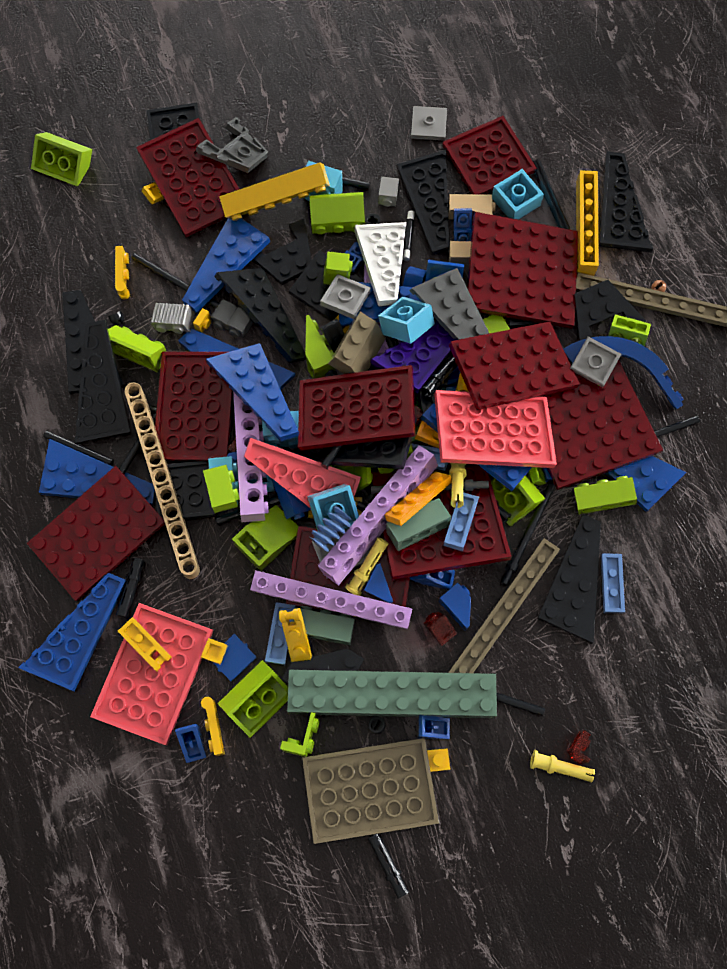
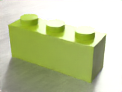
[574,476,637,515]

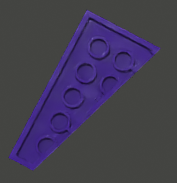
[370,320,457,394]

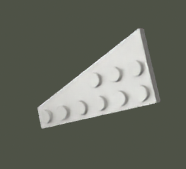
[354,222,406,306]

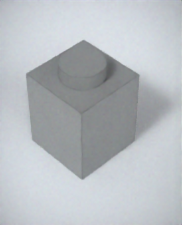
[378,176,399,207]

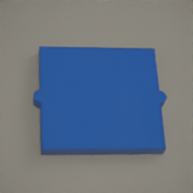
[213,634,257,682]

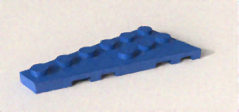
[39,439,156,506]

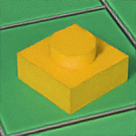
[142,182,164,204]
[193,308,211,333]
[201,638,228,665]
[427,748,450,772]

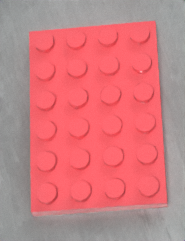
[434,390,557,468]
[90,603,213,746]

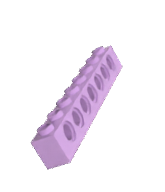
[233,392,269,522]
[318,446,438,586]
[250,570,412,630]

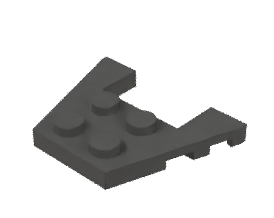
[196,117,268,173]

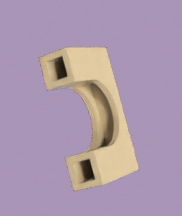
[448,194,495,266]

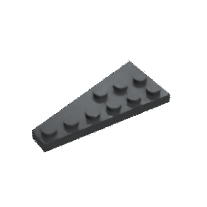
[409,268,489,340]

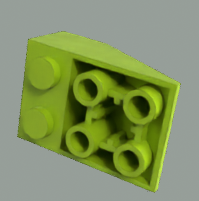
[305,315,335,379]
[232,505,298,571]

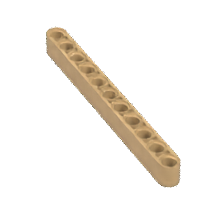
[125,382,200,579]

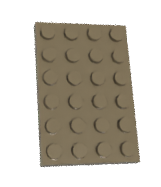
[302,738,439,844]

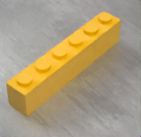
[219,162,330,221]
[576,170,599,276]

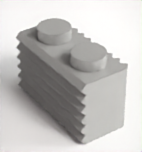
[150,303,195,334]

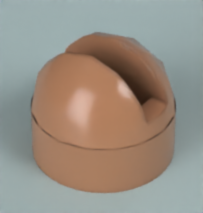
[650,280,666,292]

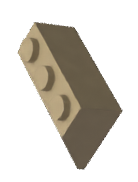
[328,311,386,374]

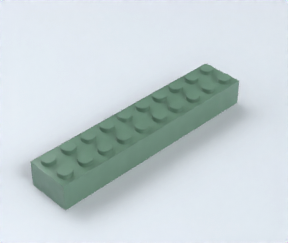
[287,670,497,718]

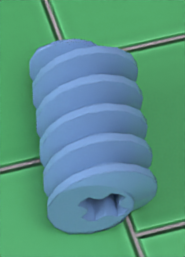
[309,506,352,552]

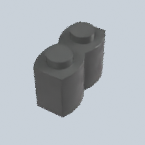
[211,300,254,338]

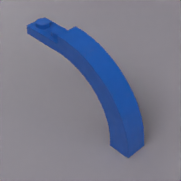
[563,336,684,409]

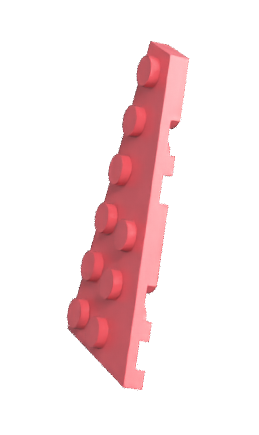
[244,438,361,509]

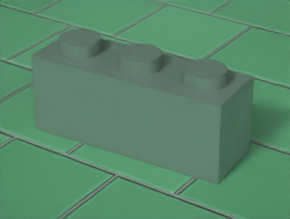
[386,498,451,551]
[293,606,355,646]

